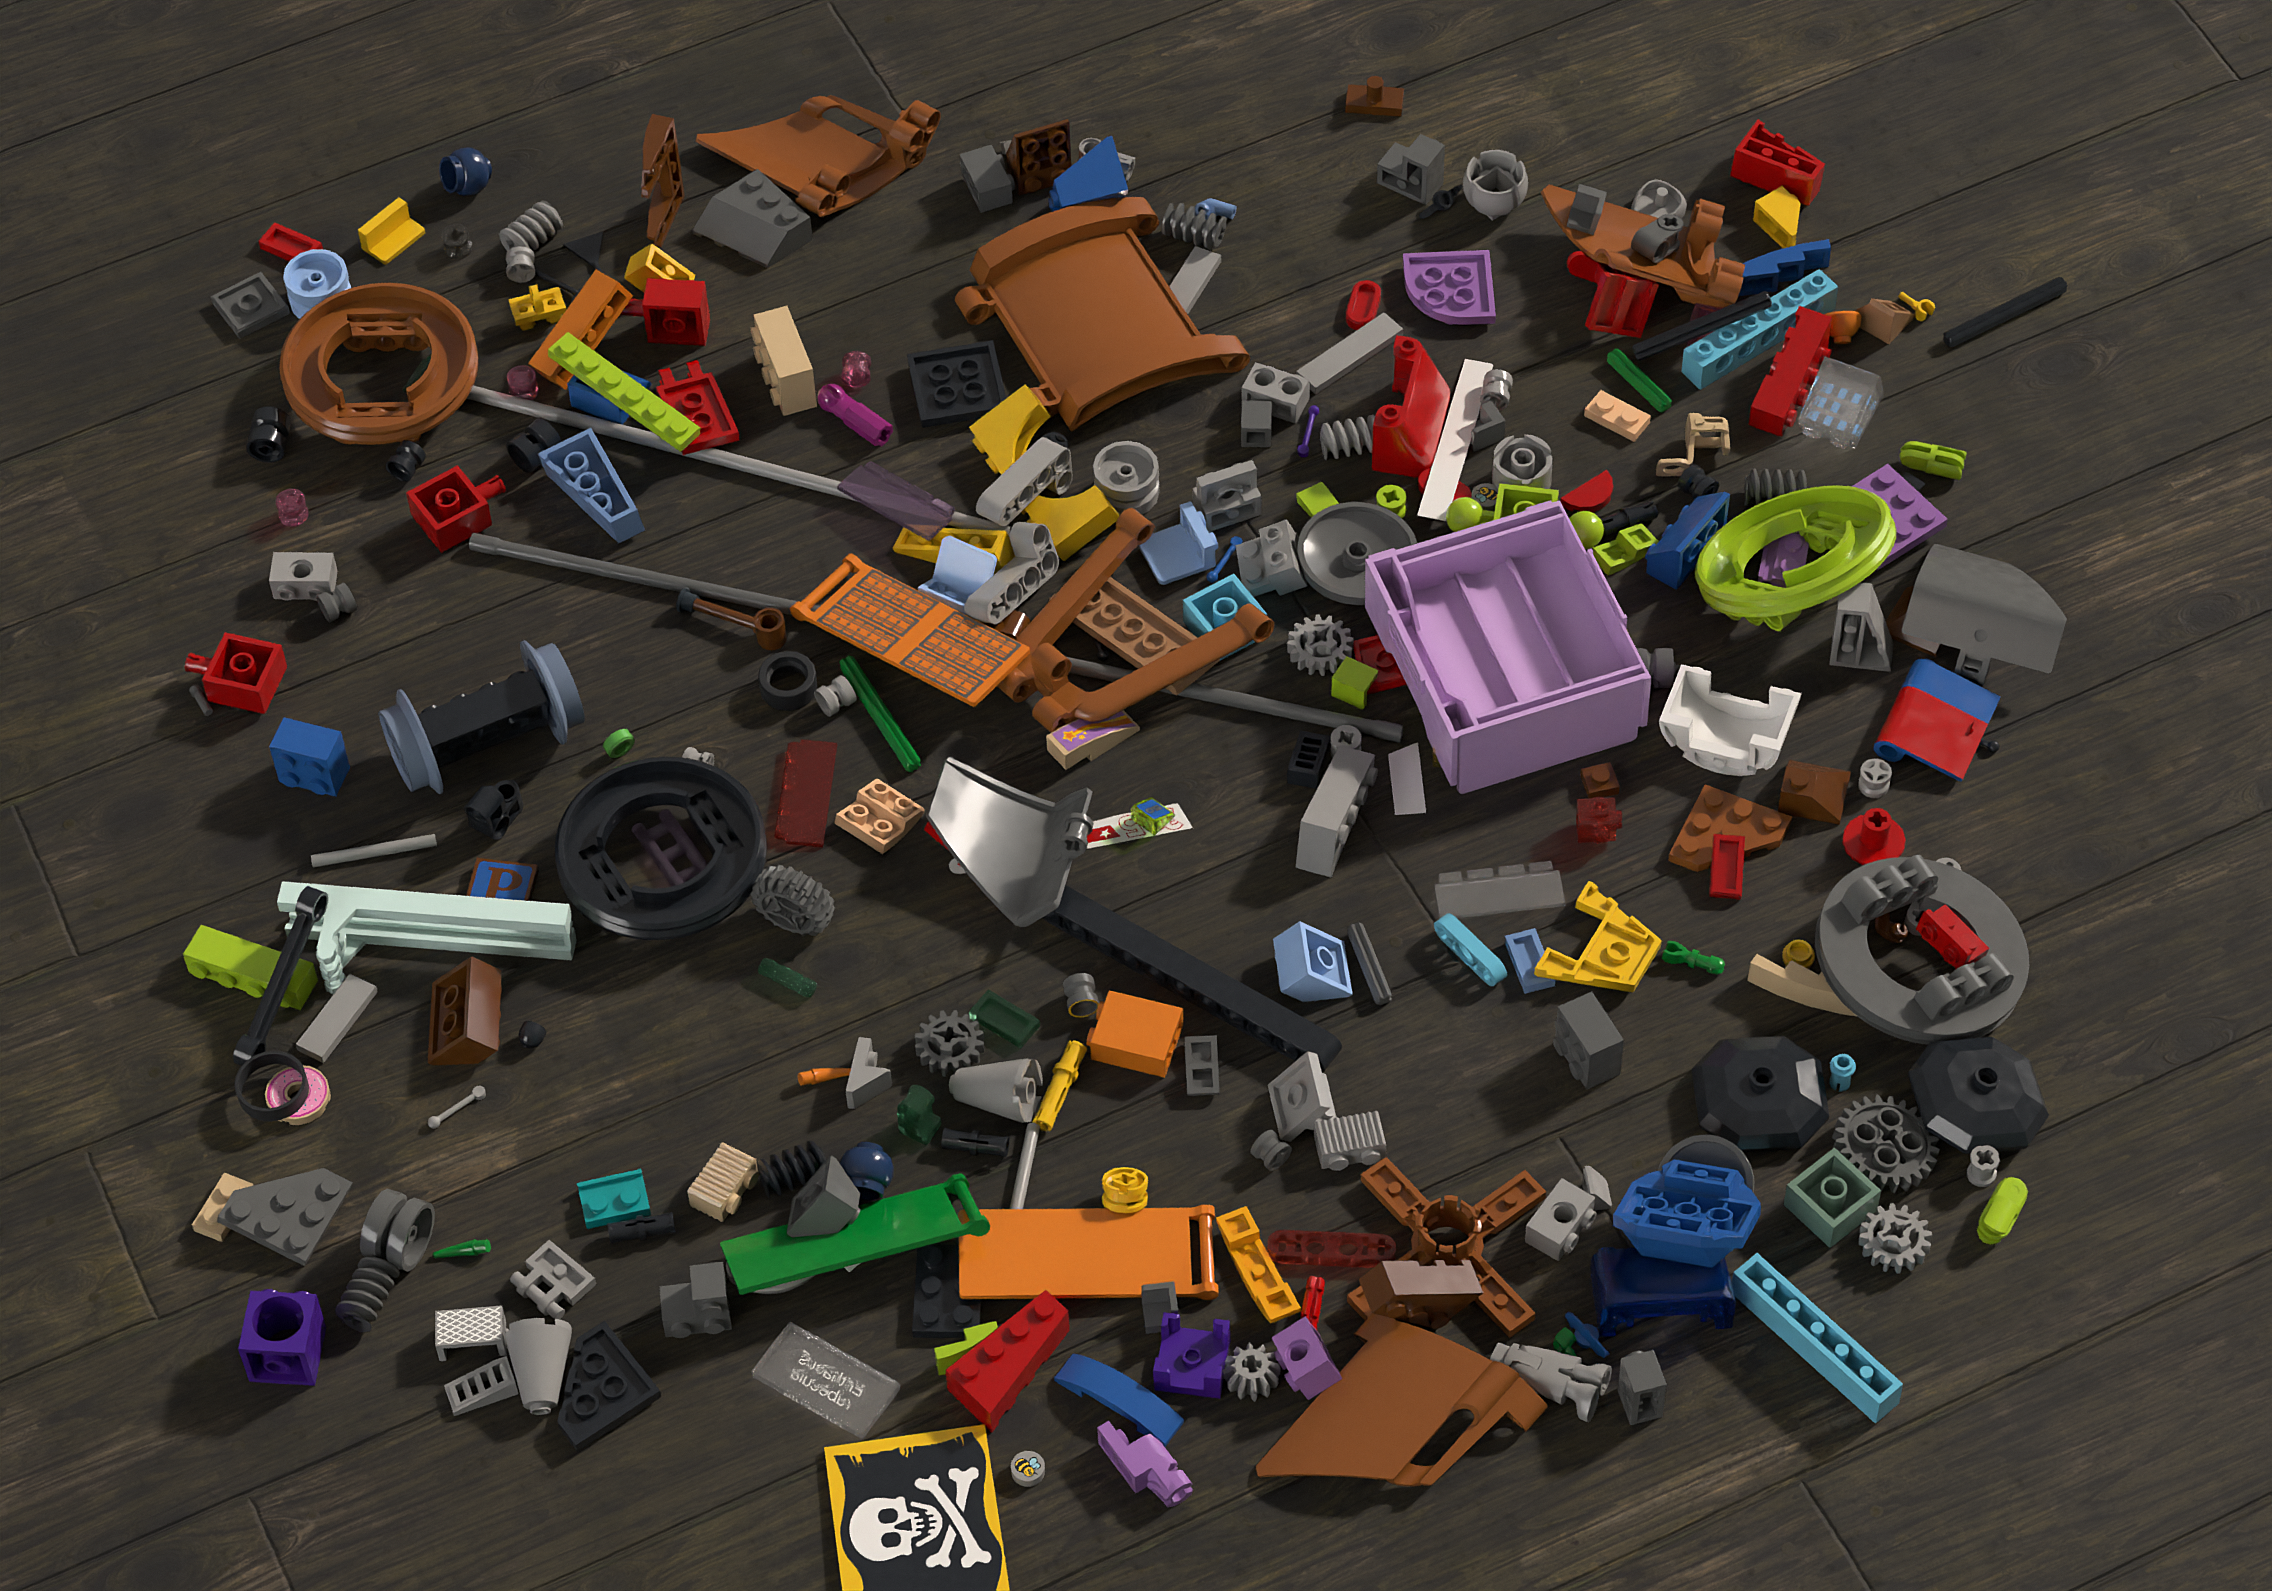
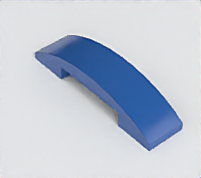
[1054,1353,1184,1447]

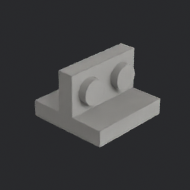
[1268,1051,1336,1142]

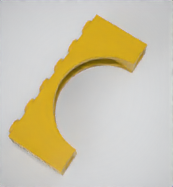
[969,384,1119,561]

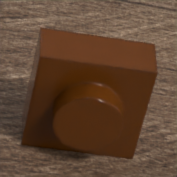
[1580,762,1620,800]

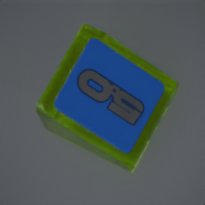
[1131,797,1175,836]

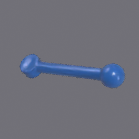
[1206,536,1243,583]

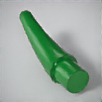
[432,1239,491,1259]

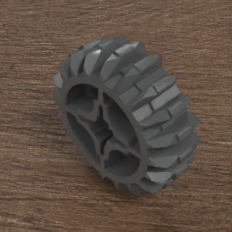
[750,865,835,936]

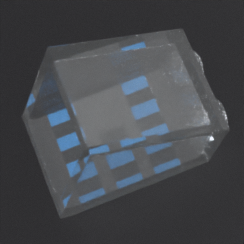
[1798,357,1884,449]

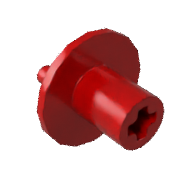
[1842,808,1906,865]

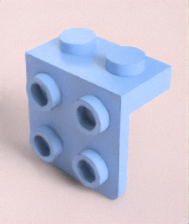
[1138,501,1218,585]
[918,536,997,614]

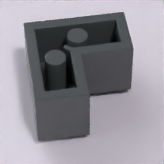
[1377,134,1445,205]
[659,1262,732,1338]

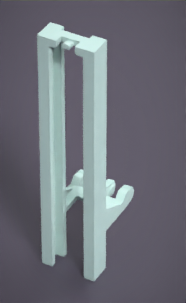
[277,881,576,995]

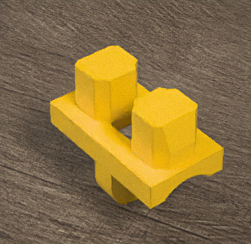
[508,284,566,331]

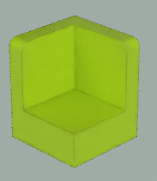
[1331,656,1378,709]

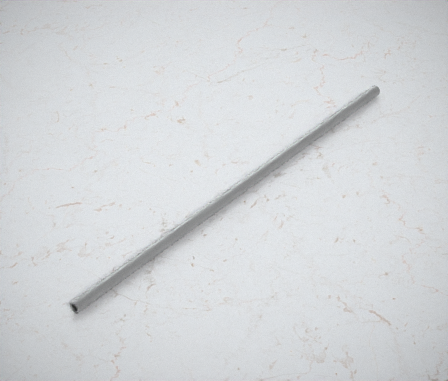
[466,385,1012,538]

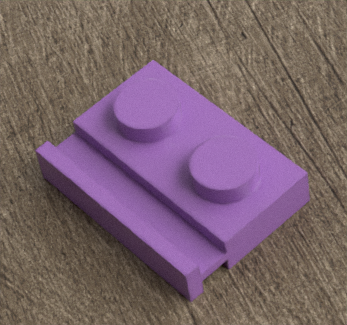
[1758,533,1809,588]

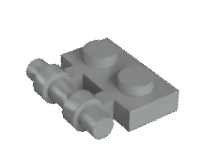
[510,1240,596,1320]

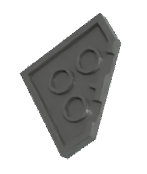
[217,1168,352,1266]

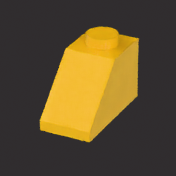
[1753,186,1800,249]
[624,244,695,293]

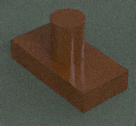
[1345,76,1404,117]

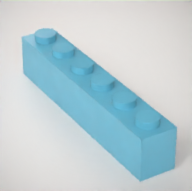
[1731,1253,1903,1424]

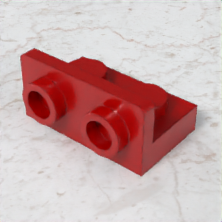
[1916,904,1990,969]

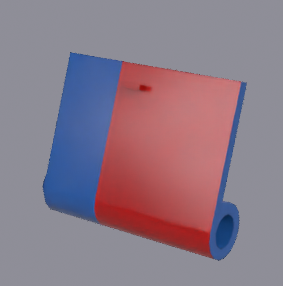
[1874,659,2000,782]

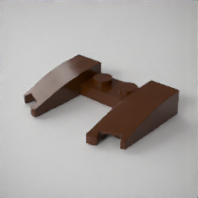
[641,114,685,247]

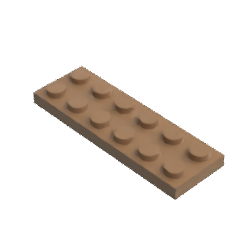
[1049,577,1220,696]

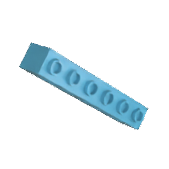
[1682,269,1838,390]

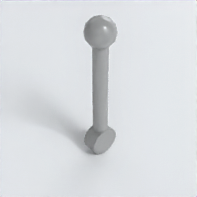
[428,1086,486,1129]

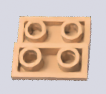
[835,779,925,854]

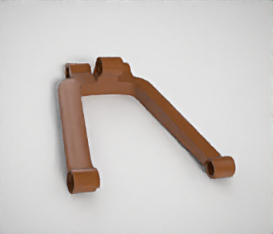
[997,508,1274,733]

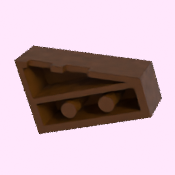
[1359,1260,1483,1329]

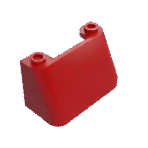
[1372,335,1450,477]

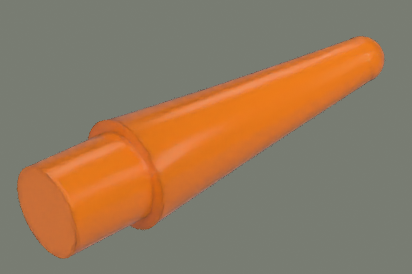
[798,1068,851,1085]

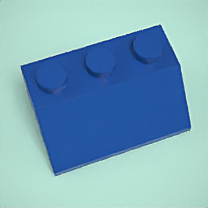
[1645,492,1730,590]

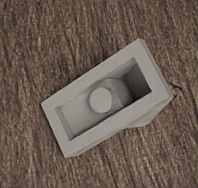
[846,1037,892,1109]

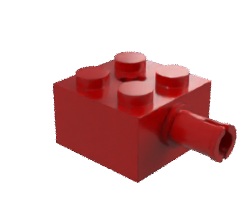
[619,278,710,346]
[406,465,506,553]
[185,632,287,714]

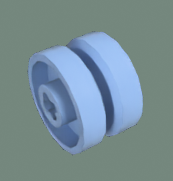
[283,249,351,319]

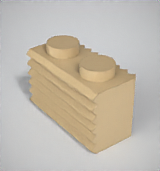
[688,1143,759,1222]

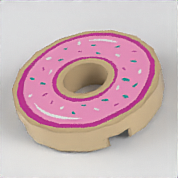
[265,1065,331,1125]

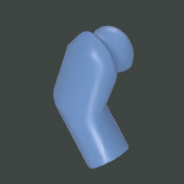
[1195,198,1237,219]

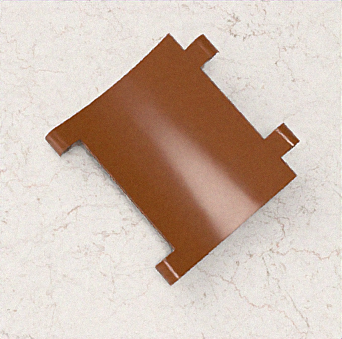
[955,197,1250,431]

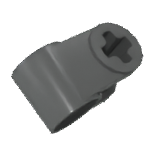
[1631,214,1684,263]

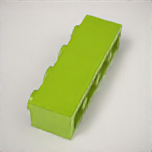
[183,925,318,1010]

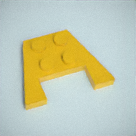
[1534,881,1662,992]

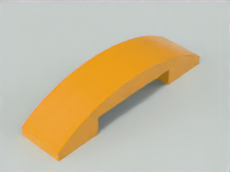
[1216,1206,1301,1323]

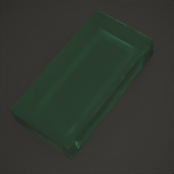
[969,989,1040,1049]

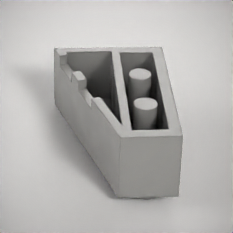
[1830,582,1893,672]

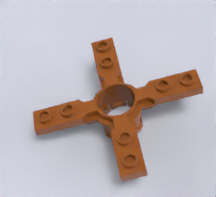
[1347,1157,1546,1338]

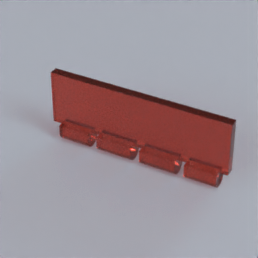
[774,739,837,847]

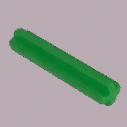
[1607,349,1672,413]

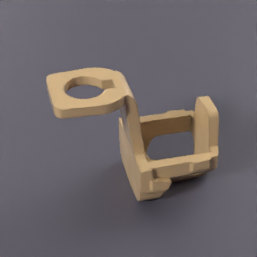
[1656,413,1730,476]

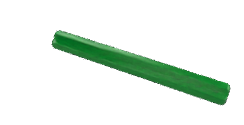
[840,656,921,772]

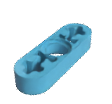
[1434,913,1507,986]

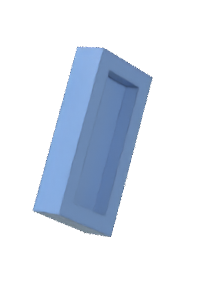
[1505,928,1555,994]

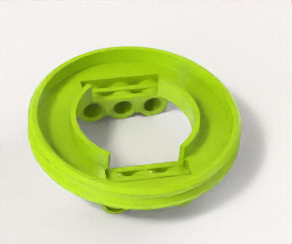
[1694,485,1897,631]

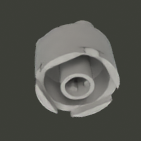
[1492,435,1553,489]

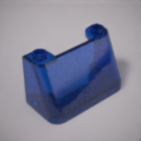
[1590,1247,1736,1337]

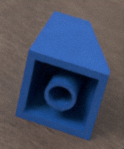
[1048,136,1128,212]

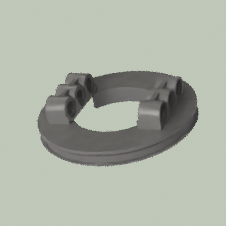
[1815,855,2029,1045]

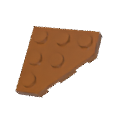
[1668,784,1792,872]

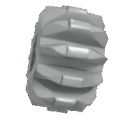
[1223,1342,1280,1402]

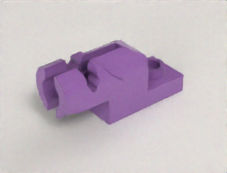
[1097,1421,1193,1507]

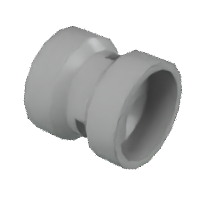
[1480,369,1513,411]
[814,675,857,717]

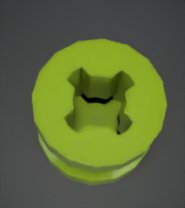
[1376,485,1406,518]

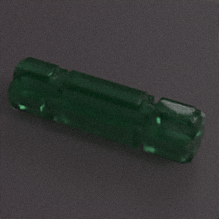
[758,958,817,997]

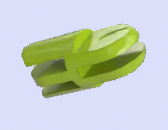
[1899,441,1967,480]
[1977,1177,2028,1245]

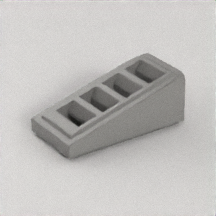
[444,1356,518,1416]

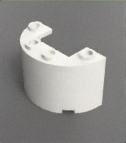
[1659,664,1801,776]

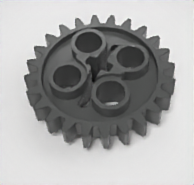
[1832,1095,1940,1193]

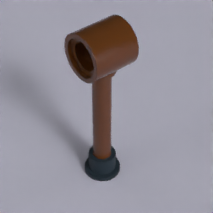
[676,588,787,650]

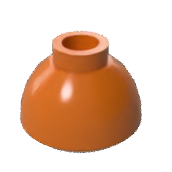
[1825,311,1862,344]

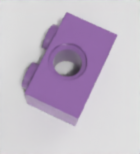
[1272,1316,1342,1400]

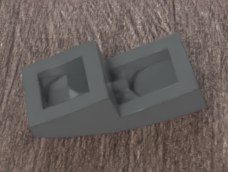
[1185,1035,1220,1096]

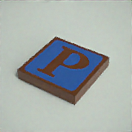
[466,858,539,901]

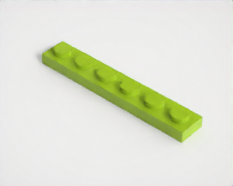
[548,332,700,452]

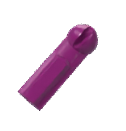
[817,384,893,447]

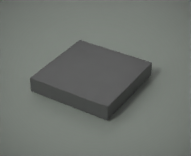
[211,272,290,339]

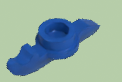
[1565,1312,1610,1358]

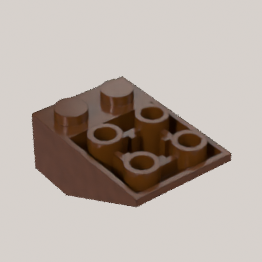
[1006,119,1072,196]

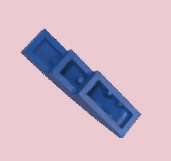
[1738,239,1831,296]

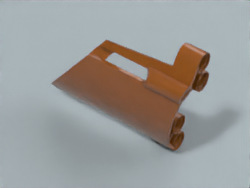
[1541,184,1745,311]

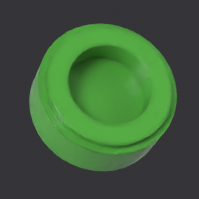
[603,729,635,758]

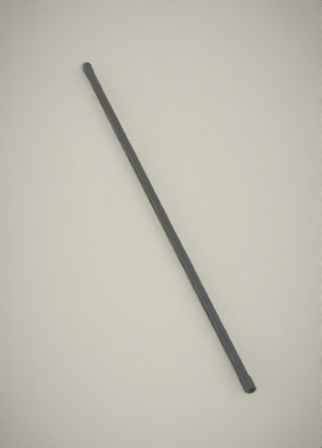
[469,533,1404,743]

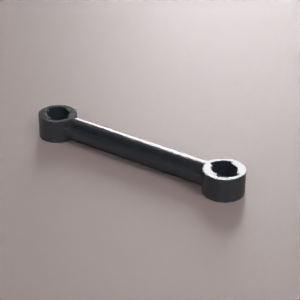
[233,886,328,1066]

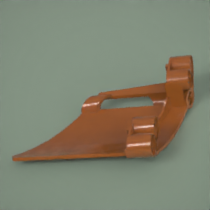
[696,95,941,217]
[1256,1313,1548,1486]

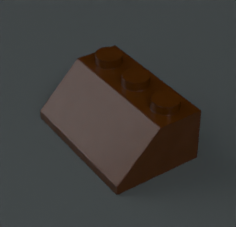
[428,956,502,1065]

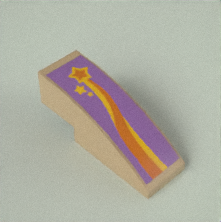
[1046,710,1140,770]

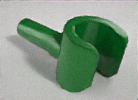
[1553,1327,1582,1364]

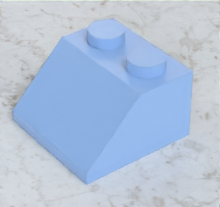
[1273,921,1352,1002]

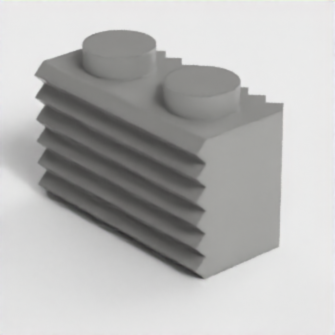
[1314,1111,1386,1170]

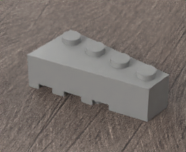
[1296,745,1378,878]

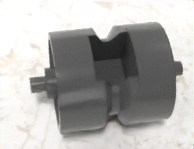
[1636,648,1681,688]

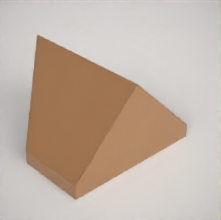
[1854,298,1915,344]

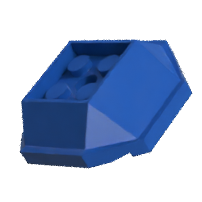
[1613,1160,1761,1268]

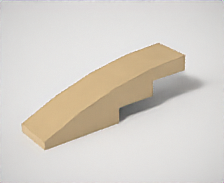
[1747,954,1857,1016]

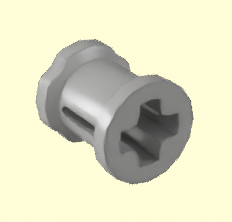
[1967,1145,2000,1187]

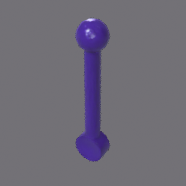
[1298,405,1319,457]

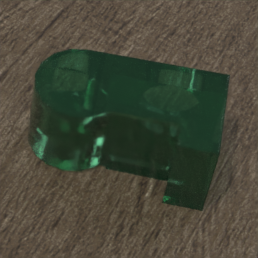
[897,1085,942,1146]

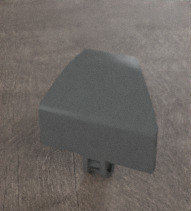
[1902,544,2067,686]
[926,757,1094,927]

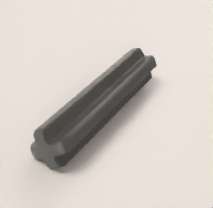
[1347,922,1392,1005]

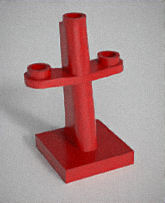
[1567,251,1659,338]

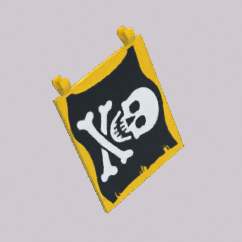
[824,1424,1010,1591]

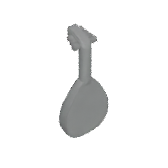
[1631,179,1687,218]

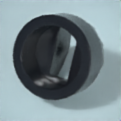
[519,1021,547,1049]

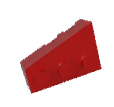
[1730,119,1825,206]

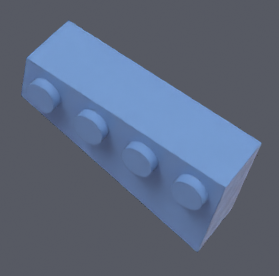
[538,428,645,543]

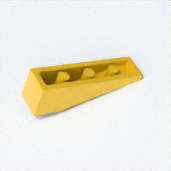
[893,526,1015,575]

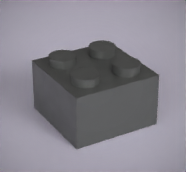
[1553,992,1624,1090]

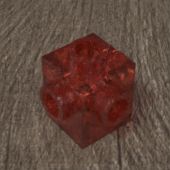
[1576,797,1622,843]

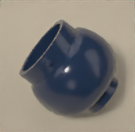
[439,147,492,196]
[839,1142,894,1201]

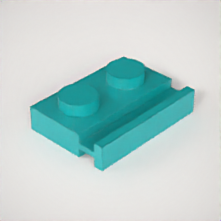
[577,1169,651,1229]

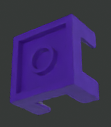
[1153,1312,1230,1399]

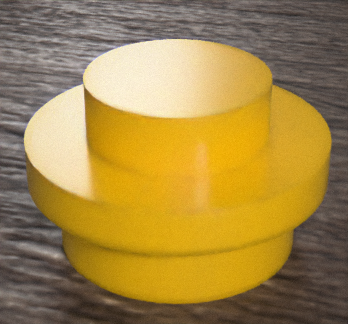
[1782,940,1815,969]

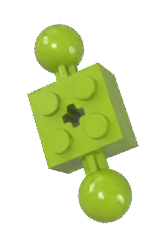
[1446,483,1604,549]

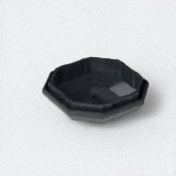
[1692,1036,1830,1153]
[1908,1037,2049,1154]

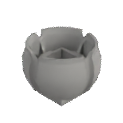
[1463,150,1528,221]

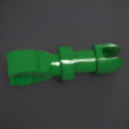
[1662,941,1725,975]

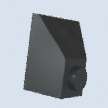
[787,1156,860,1237]

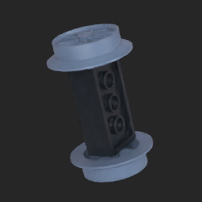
[378,640,585,794]

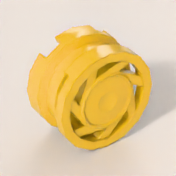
[1102,1167,1148,1213]

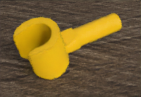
[1898,292,1935,321]

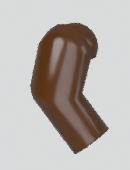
[1875,912,1908,944]

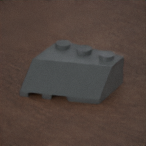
[692,169,813,269]

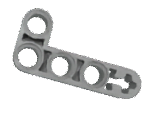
[976,437,1073,526]
[964,522,1059,624]

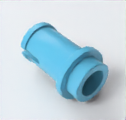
[1829,1054,1856,1092]

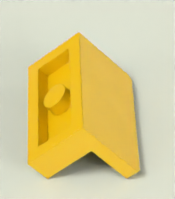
[358,197,425,265]

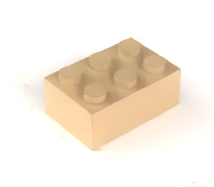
[751,306,817,416]

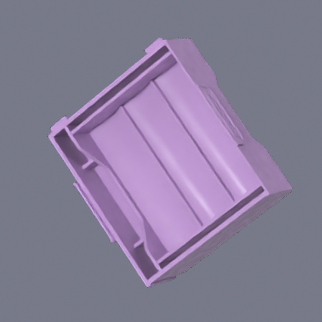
[1365,500,1651,794]

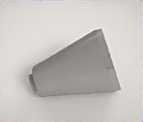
[949,1058,1042,1123]
[504,1318,572,1415]

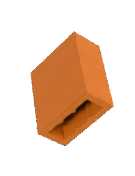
[1086,990,1183,1078]

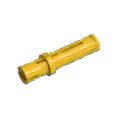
[1032,1040,1087,1131]

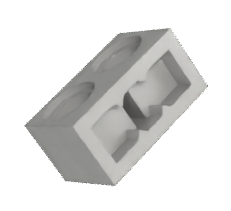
[1242,362,1310,424]

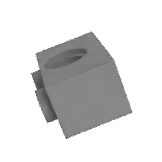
[269,552,338,601]
[1525,1178,1597,1261]

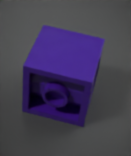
[238,1289,326,1386]

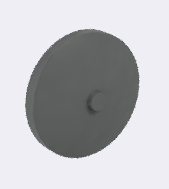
[1297,502,1417,605]

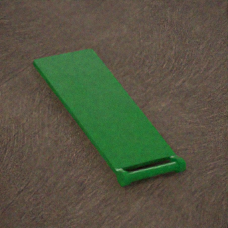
[720,1173,990,1295]

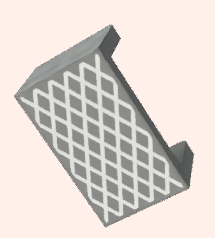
[435,1306,507,1361]

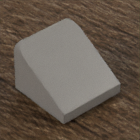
[1582,1166,1612,1211]

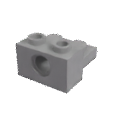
[1192,460,1261,532]
[1236,519,1308,597]

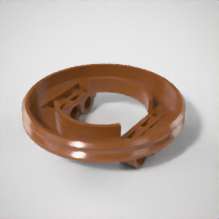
[280,283,478,445]

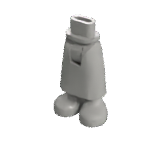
[1490,1343,1612,1422]

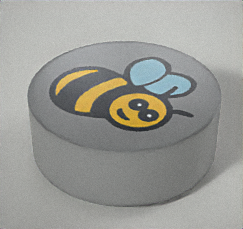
[1471,483,1498,511]
[1011,1451,1045,1487]

